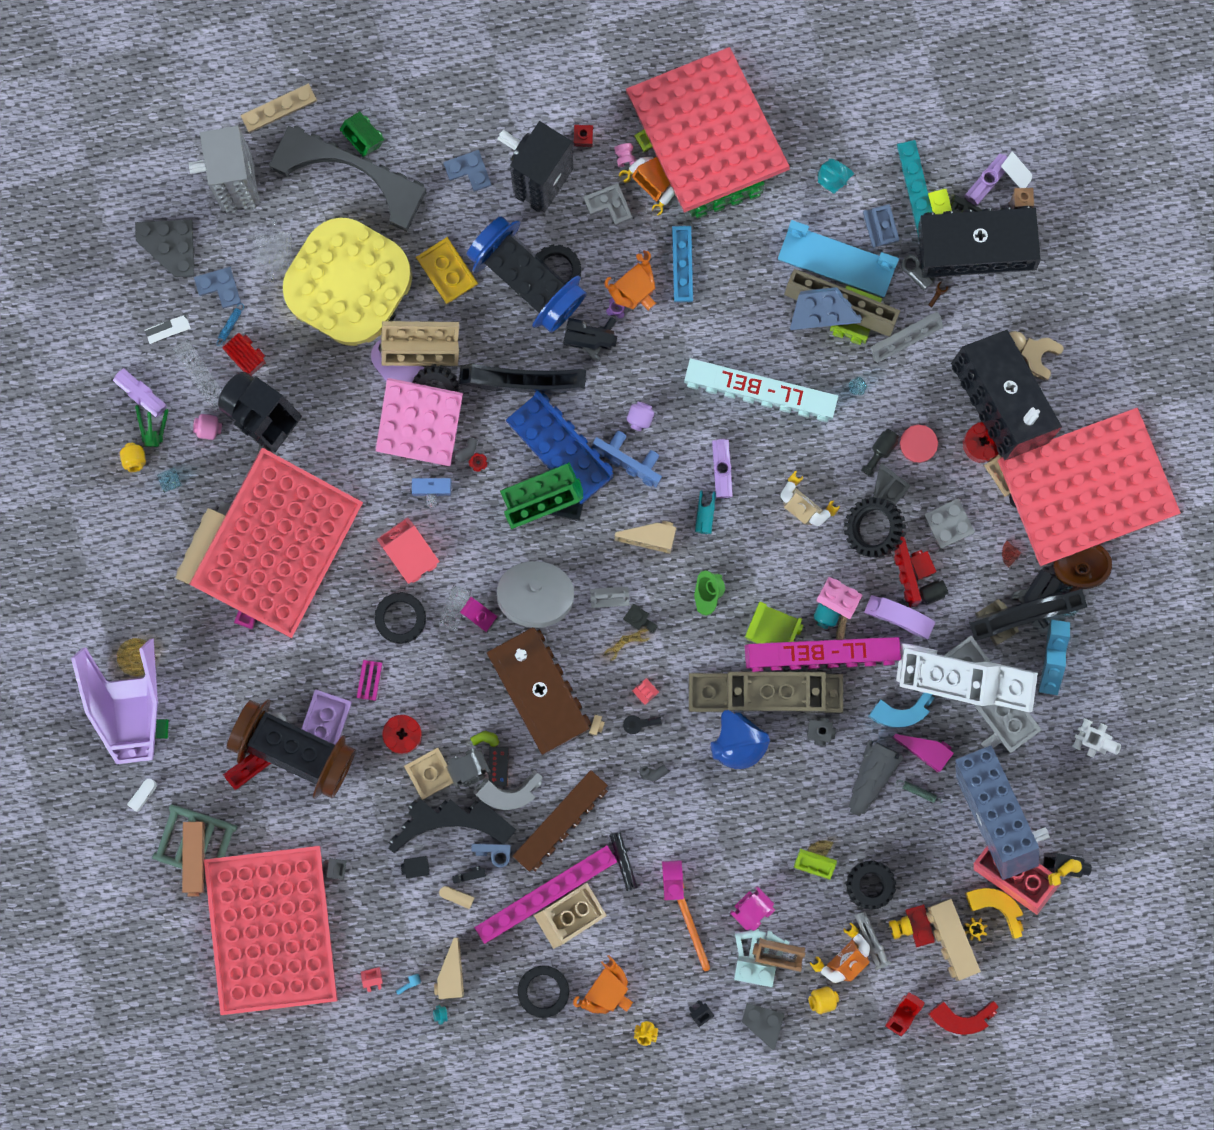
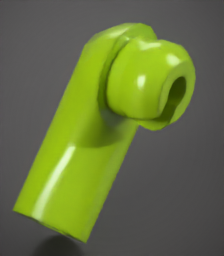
[470,730,499,747]

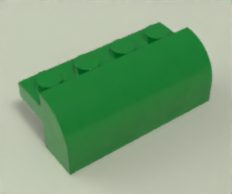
[500,462,583,529]

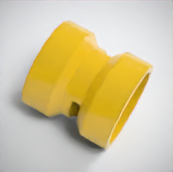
[889,916,913,940]

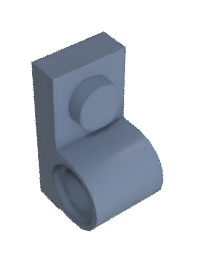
[471,844,511,868]

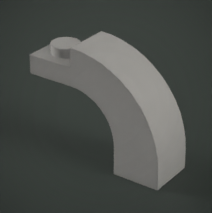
[473,770,543,810]

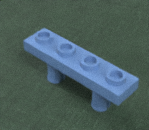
[591,431,662,487]

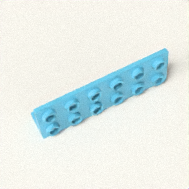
[778,220,899,298]

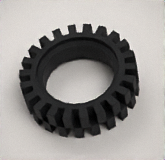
[844,497,906,558]

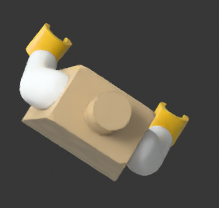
[780,471,840,526]

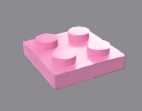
[816,577,862,619]

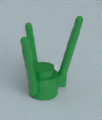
[135,405,168,447]

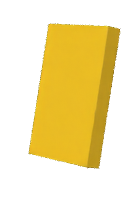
[416,237,478,304]

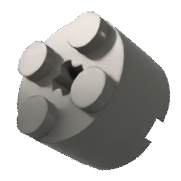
[446,748,491,789]

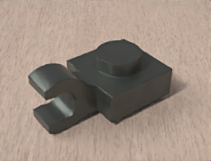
[623,603,657,633]

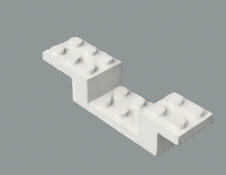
[896,643,1038,712]

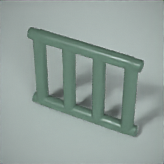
[152,804,237,877]

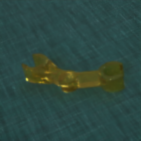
[604,629,650,661]

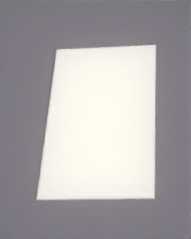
[1001,152,1032,188]

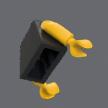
[1042,853,1092,886]

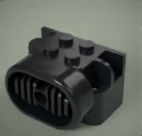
[218,372,303,452]

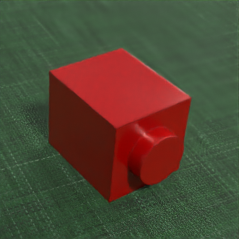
[910,550,936,581]

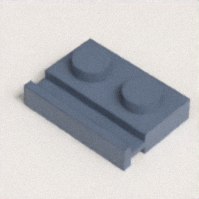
[863,204,899,248]

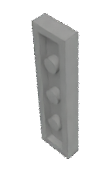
[871,312,943,363]

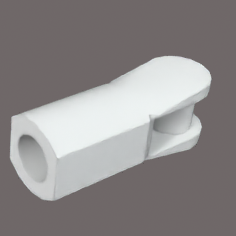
[127,779,157,812]

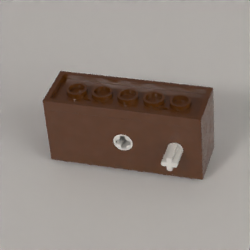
[486,627,591,756]

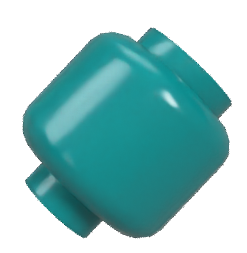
[813,603,841,629]

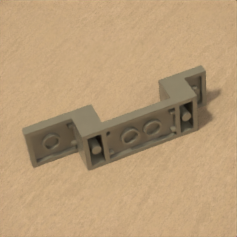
[689,672,843,713]

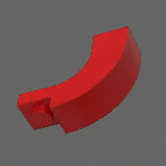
[927,1001,999,1035]

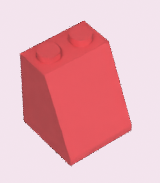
[377,517,440,584]

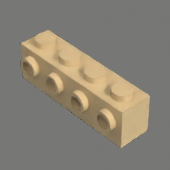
[926,899,981,981]

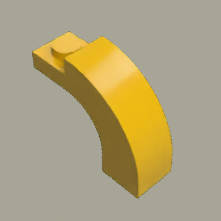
[965,888,1024,939]

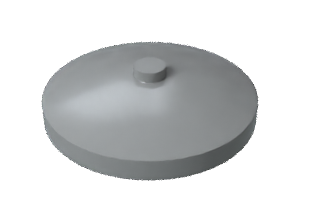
[497,561,574,628]

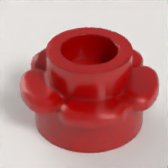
[469,453,488,472]

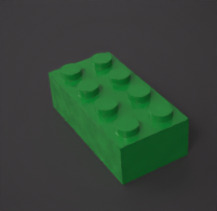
[689,181,765,218]

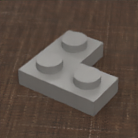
[583,183,633,226]

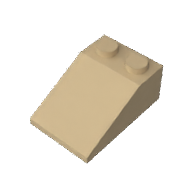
[615,521,676,554]
[534,883,607,949]
[434,938,464,999]

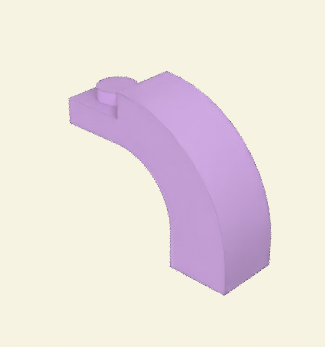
[864,595,935,639]

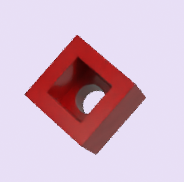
[574,125,593,147]

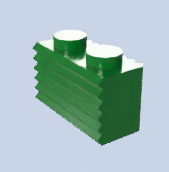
[340,111,385,157]

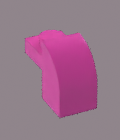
[662,860,684,900]

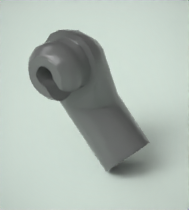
[639,765,669,782]

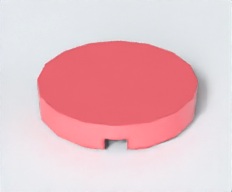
[900,425,938,463]

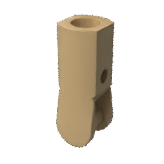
[439,886,475,909]

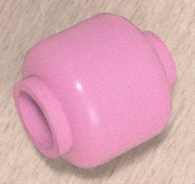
[193,414,222,440]

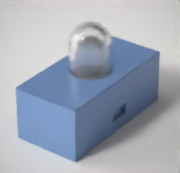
[412,478,451,508]

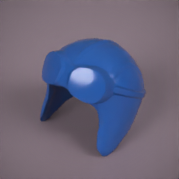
[710,710,770,769]

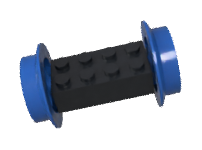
[466,216,587,333]

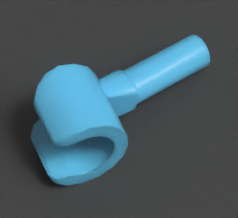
[396,974,421,995]

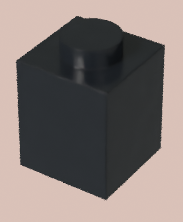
[401,856,430,879]

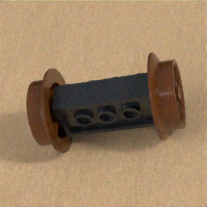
[226,699,356,799]

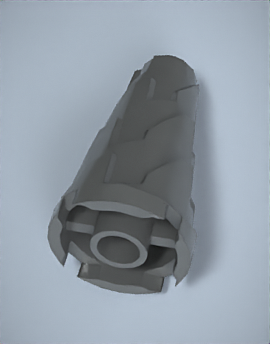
[848,739,904,816]

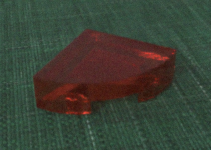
[1002,541,1021,568]

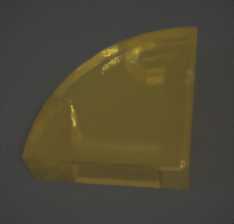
[807,840,833,857]

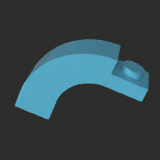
[868,692,935,728]

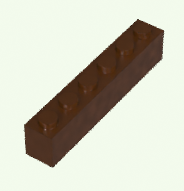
[513,770,608,872]

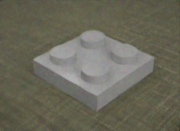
[924,498,975,549]

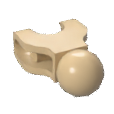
[1009,331,1064,380]

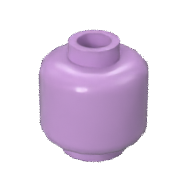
[627,401,654,431]

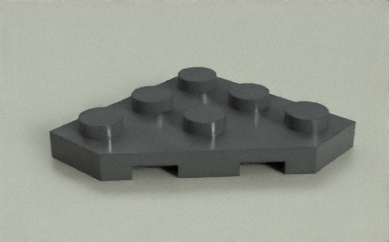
[135,220,194,277]

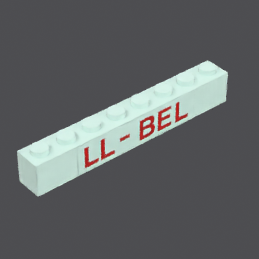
[684,358,838,422]

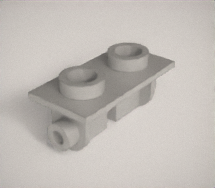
[590,587,630,608]

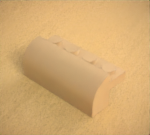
[381,321,459,366]
[175,508,225,584]

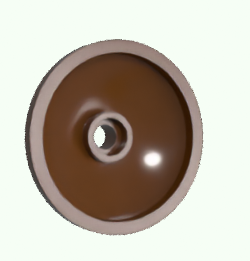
[1054,545,1112,589]

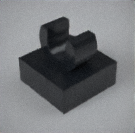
[689,1000,714,1027]

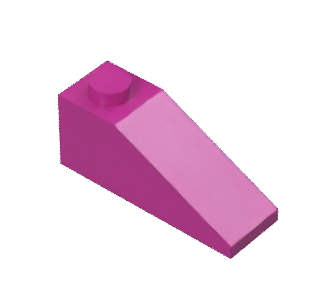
[892,734,954,772]

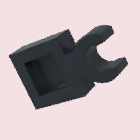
[452,866,486,884]

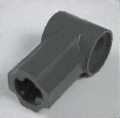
[901,255,936,291]

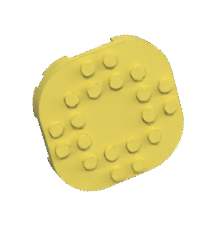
[283,218,412,346]

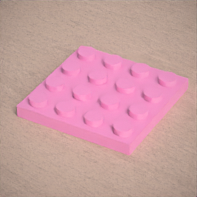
[376,378,463,466]

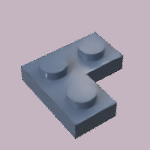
[443,150,492,192]
[194,267,241,309]

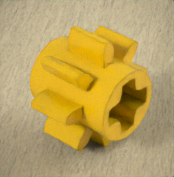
[964,918,988,941]
[634,1021,658,1046]

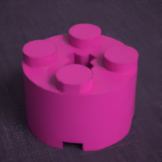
[730,886,775,931]

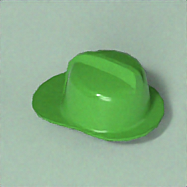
[694,570,725,616]

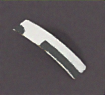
[145,315,191,344]

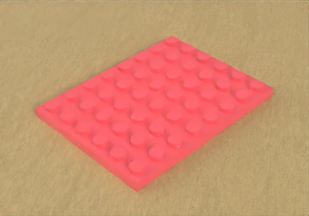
[626,47,790,213]
[997,407,1181,567]
[189,448,363,638]
[204,846,338,1015]

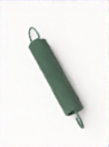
[896,780,943,803]

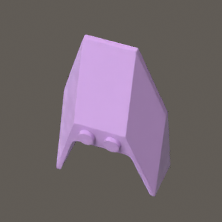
[71,638,158,764]

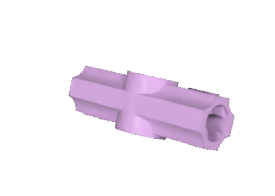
[964,154,1007,206]
[113,368,167,418]
[712,439,733,499]

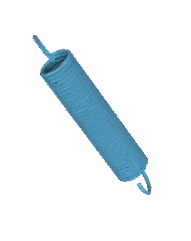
[217,303,244,346]

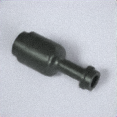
[861,428,900,477]
[898,580,949,607]

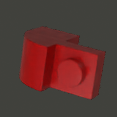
[885,992,925,1037]

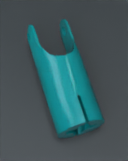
[695,490,716,534]

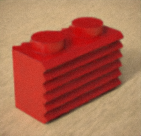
[222,333,266,376]

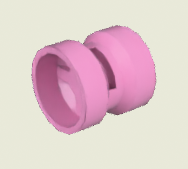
[614,143,636,167]

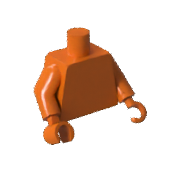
[604,250,656,311]
[573,955,633,1014]

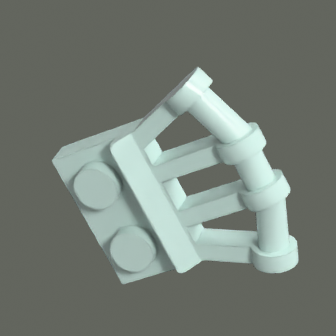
[734,929,790,987]

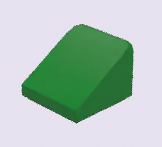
[155,719,169,739]

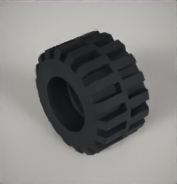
[412,364,460,392]
[846,861,896,910]

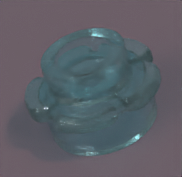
[849,377,867,395]

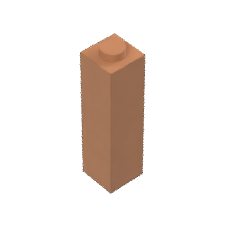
[182,822,205,897]

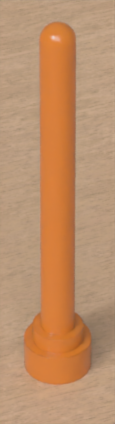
[677,884,710,971]

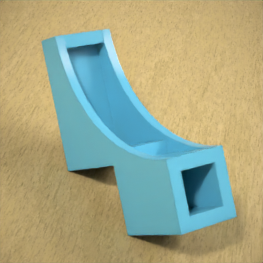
[1039,619,1070,695]

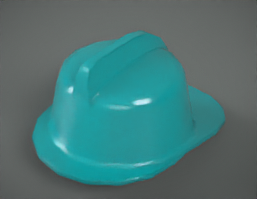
[817,159,855,194]

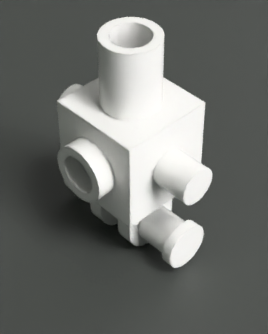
[1071,718,1121,758]

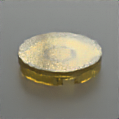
[117,638,155,676]

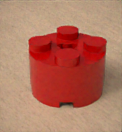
[963,422,999,463]
[382,715,422,754]

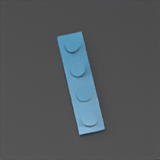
[672,226,693,302]

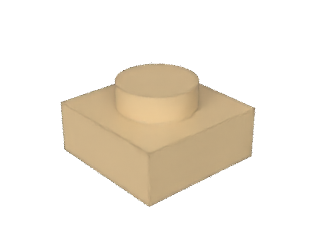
[589,715,605,736]

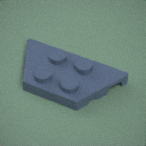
[790,287,862,330]

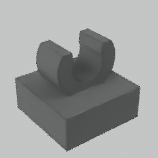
[323,858,347,880]

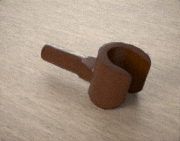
[928,281,948,308]

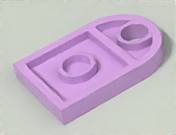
[371,339,424,383]

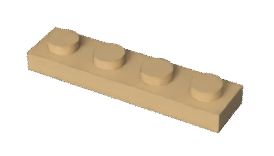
[241,83,317,133]

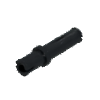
[609,832,638,891]

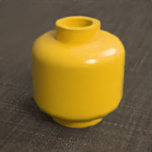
[119,443,146,472]
[808,986,839,1014]

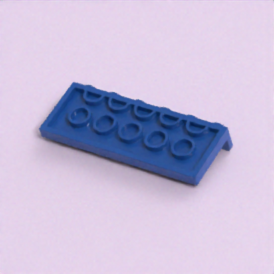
[506,391,613,505]

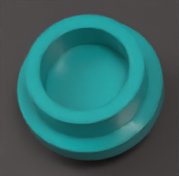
[433,1005,448,1025]

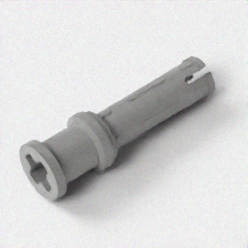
[855,911,891,970]

